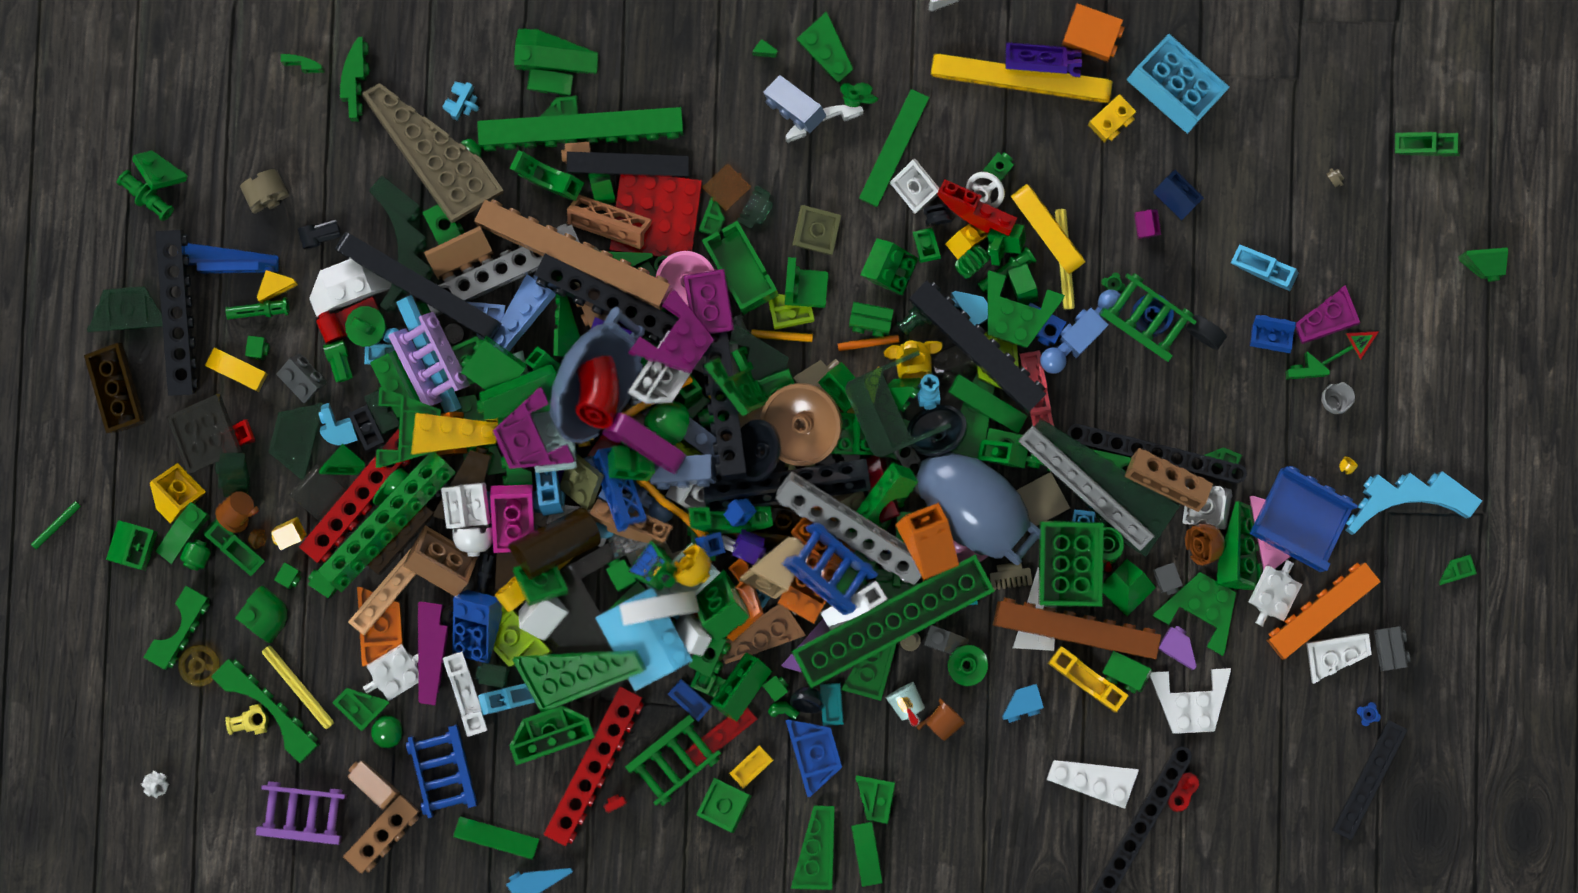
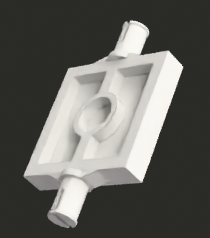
[1248,560,1302,626]
[363,644,418,701]

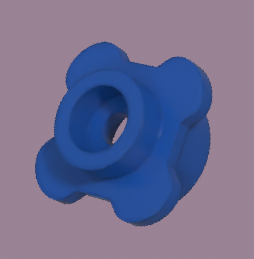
[1357,702,1381,726]

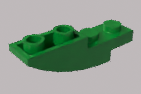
[340,37,369,122]

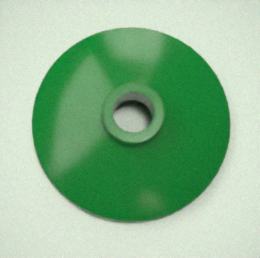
[948,645,988,686]

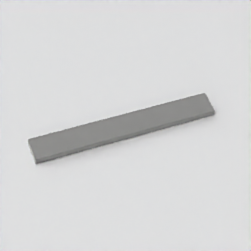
[1019,425,1154,551]

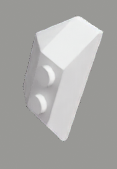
[309,259,393,317]
[628,330,691,403]

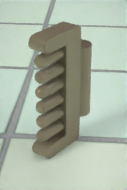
[990,563,1032,590]

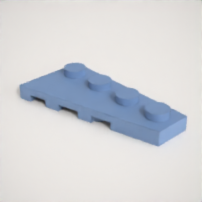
[493,274,556,351]

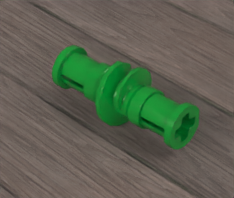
[116,170,174,221]

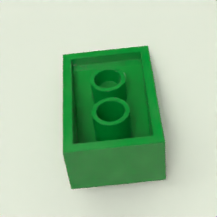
[696,570,750,642]

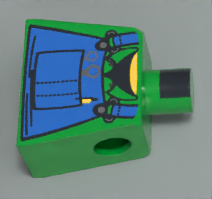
[627,541,677,591]

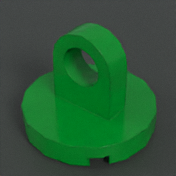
[345,306,387,347]

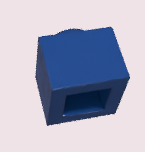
[723,499,757,527]
[695,532,725,557]

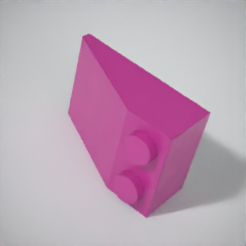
[490,484,535,553]

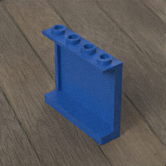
[1250,466,1358,572]

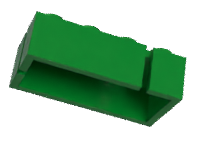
[702,220,779,315]

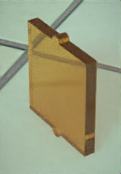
[702,163,751,211]

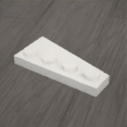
[1013,567,1057,651]

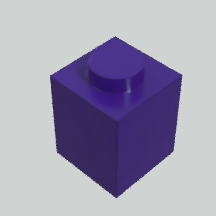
[732,529,766,565]

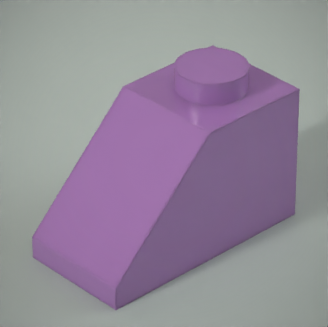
[1158,626,1196,670]

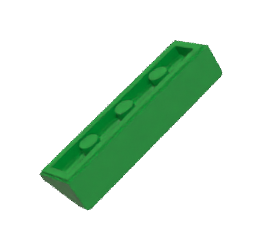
[453,816,539,859]

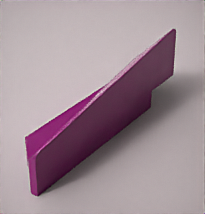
[418,602,449,705]

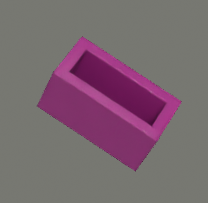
[1134,209,1161,239]

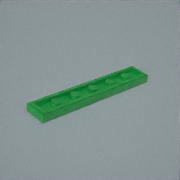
[859,89,929,207]

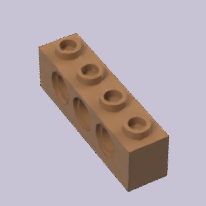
[1125,448,1213,512]
[343,795,420,874]

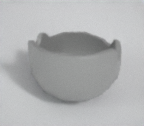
[1321,382,1355,414]

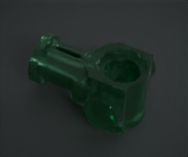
[896,303,932,337]

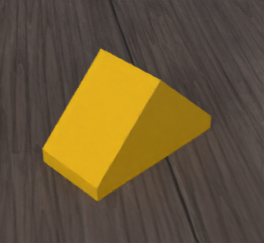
[257,270,298,303]

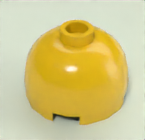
[673,544,711,587]

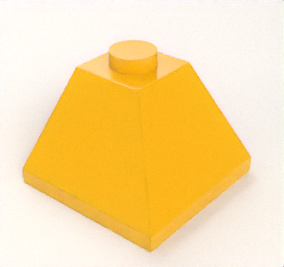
[150,463,206,524]

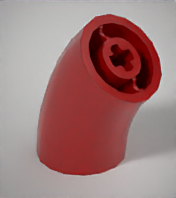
[576,356,620,429]

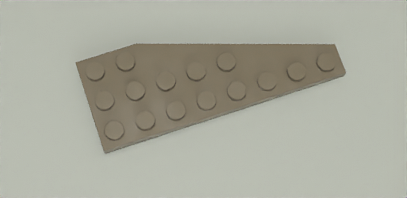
[362,83,503,224]

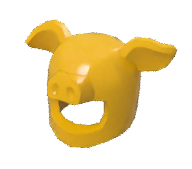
[884,340,943,379]

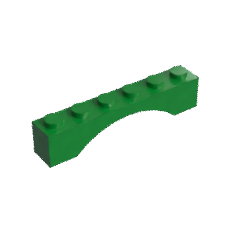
[211,659,319,763]

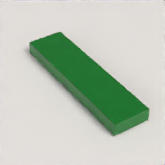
[948,375,1027,434]

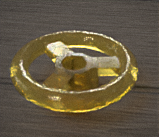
[178,645,220,686]

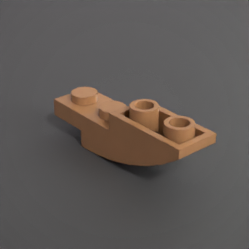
[590,499,673,544]

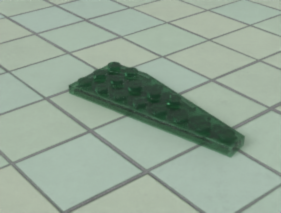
[1034,418,1180,557]

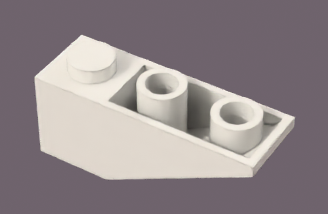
[820,580,887,630]

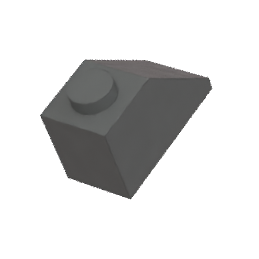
[924,625,969,655]

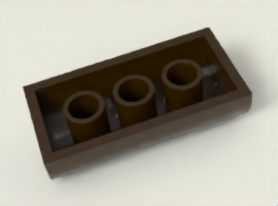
[84,342,145,434]
[508,508,601,580]

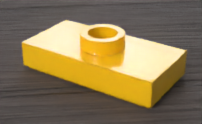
[729,745,773,788]

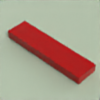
[685,706,757,767]

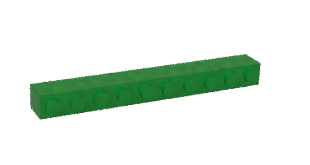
[477,107,683,151]

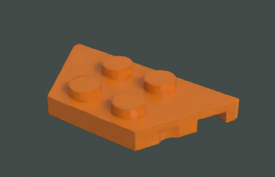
[357,587,403,666]

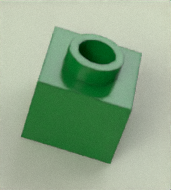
[245,336,270,360]
[274,562,302,589]
[762,675,788,702]

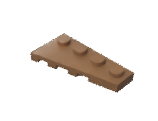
[723,604,806,664]

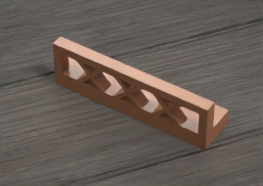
[567,195,652,249]

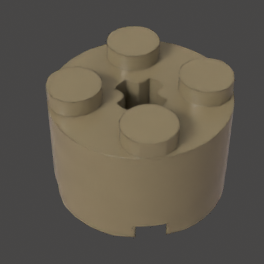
[240,169,289,214]

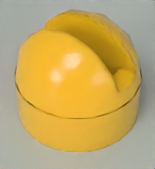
[1339,456,1358,475]

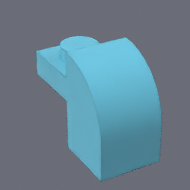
[319,403,358,445]

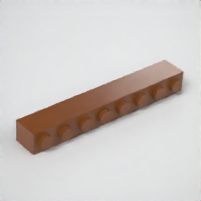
[993,598,1161,659]

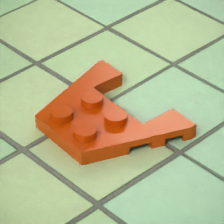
[693,558,763,641]

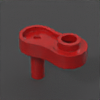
[1168,773,1199,812]

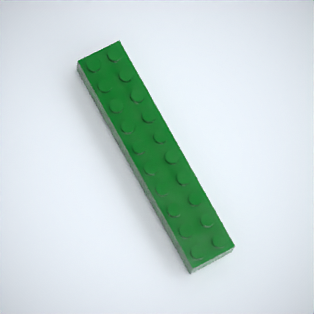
[791,555,995,689]

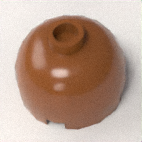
[1185,523,1225,566]

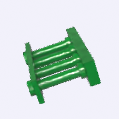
[1099,273,1197,362]
[625,714,721,806]

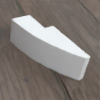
[675,613,712,656]

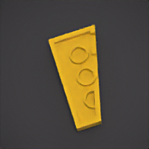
[411,413,498,455]

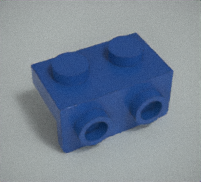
[1250,315,1296,353]

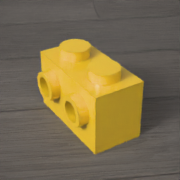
[1088,94,1136,143]

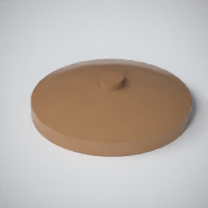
[760,383,842,466]

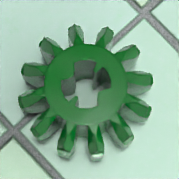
[955,245,990,279]

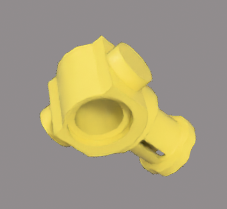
[225,704,269,735]

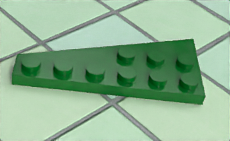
[512,650,647,713]

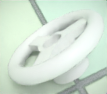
[966,172,1005,208]

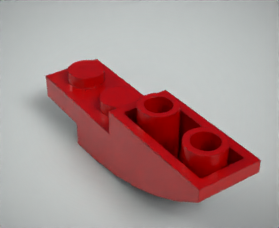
[937,179,1017,236]

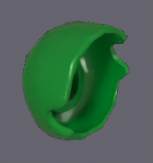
[371,715,403,748]

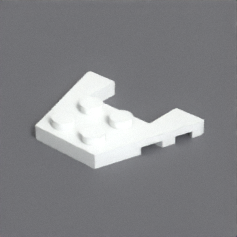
[1150,668,1231,733]

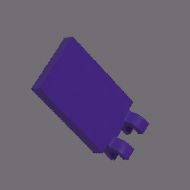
[1005,43,1082,77]

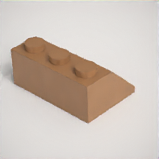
[424,226,494,281]
[404,525,478,596]

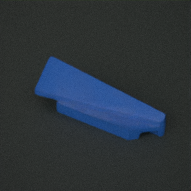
[177,243,279,274]

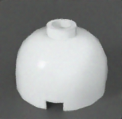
[453,525,493,557]

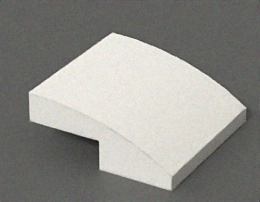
[441,483,491,529]

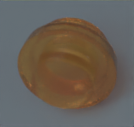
[248,529,267,549]

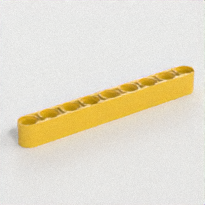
[931,54,1113,103]

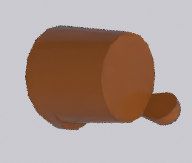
[215,491,259,533]
[916,698,966,741]

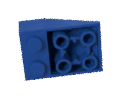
[452,589,502,664]

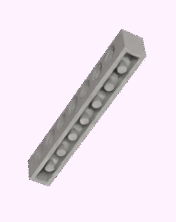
[428,224,580,317]
[776,471,921,585]

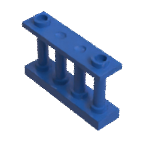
[782,523,878,616]
[406,725,478,818]

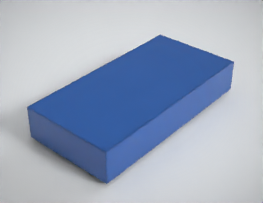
[668,679,712,722]

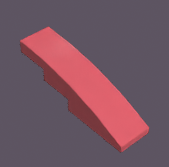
[1020,350,1055,436]

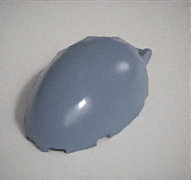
[549,307,645,443]
[916,452,1040,565]

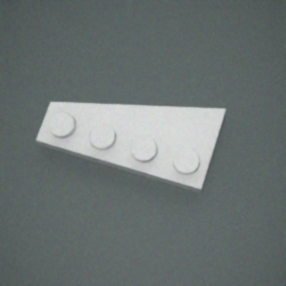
[1046,760,1139,809]

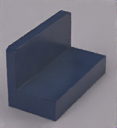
[1153,170,1204,220]

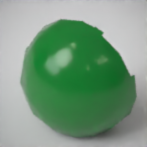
[643,401,689,446]

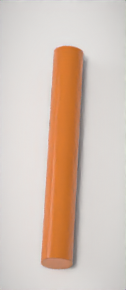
[837,335,899,351]

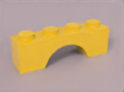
[1047,646,1129,712]

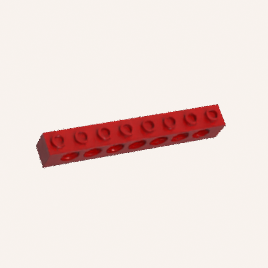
[299,429,412,564]
[544,687,644,846]

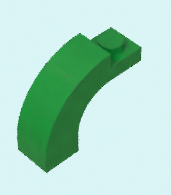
[510,150,584,201]

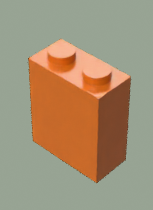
[1062,3,1125,62]

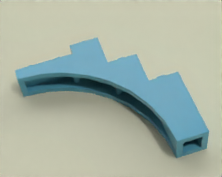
[1345,471,1482,535]

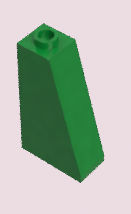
[477,364,556,420]

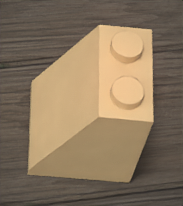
[739,537,805,599]

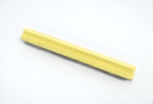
[1055,209,1075,310]
[262,646,334,729]

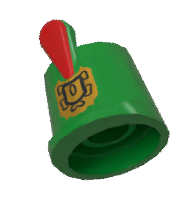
[1103,527,1124,572]

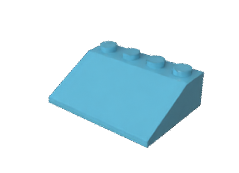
[1127,34,1229,134]
[595,587,692,691]

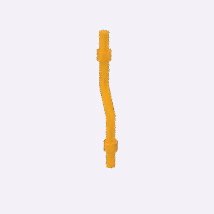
[636,480,709,537]

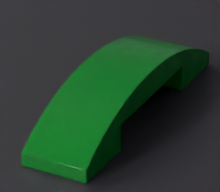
[688,506,773,533]

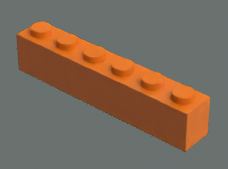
[1266,562,1381,660]

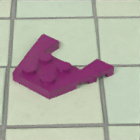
[628,289,714,374]
[493,387,575,469]

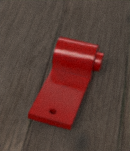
[316,297,380,344]

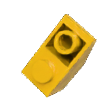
[945,224,991,259]

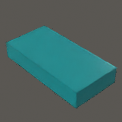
[820,683,843,726]

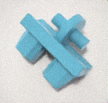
[442,81,479,121]

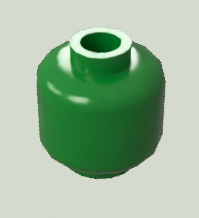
[180,539,211,571]

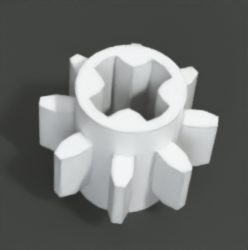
[141,771,169,798]

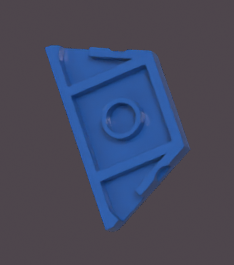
[786,720,842,797]

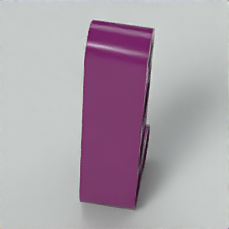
[602,413,686,474]

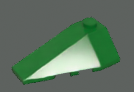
[514,29,598,74]
[554,276,580,360]
[1217,501,1263,590]

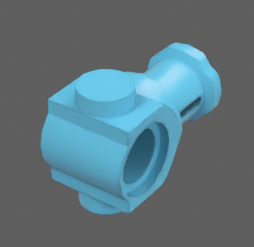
[917,374,940,410]

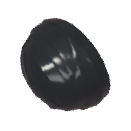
[790,687,823,713]

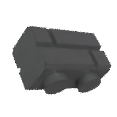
[1374,626,1410,671]

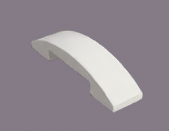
[786,105,864,143]
[619,591,699,625]
[443,651,487,737]

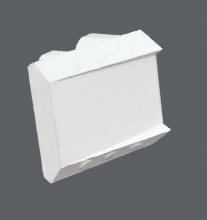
[1182,486,1232,530]

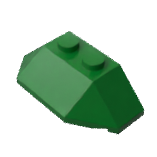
[509,705,595,766]

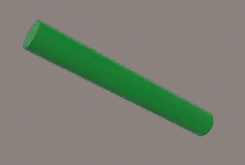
[31,501,81,550]

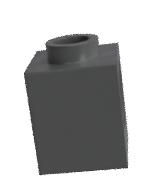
[1152,562,1183,595]

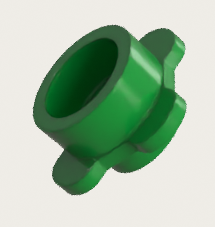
[1101,273,1125,291]

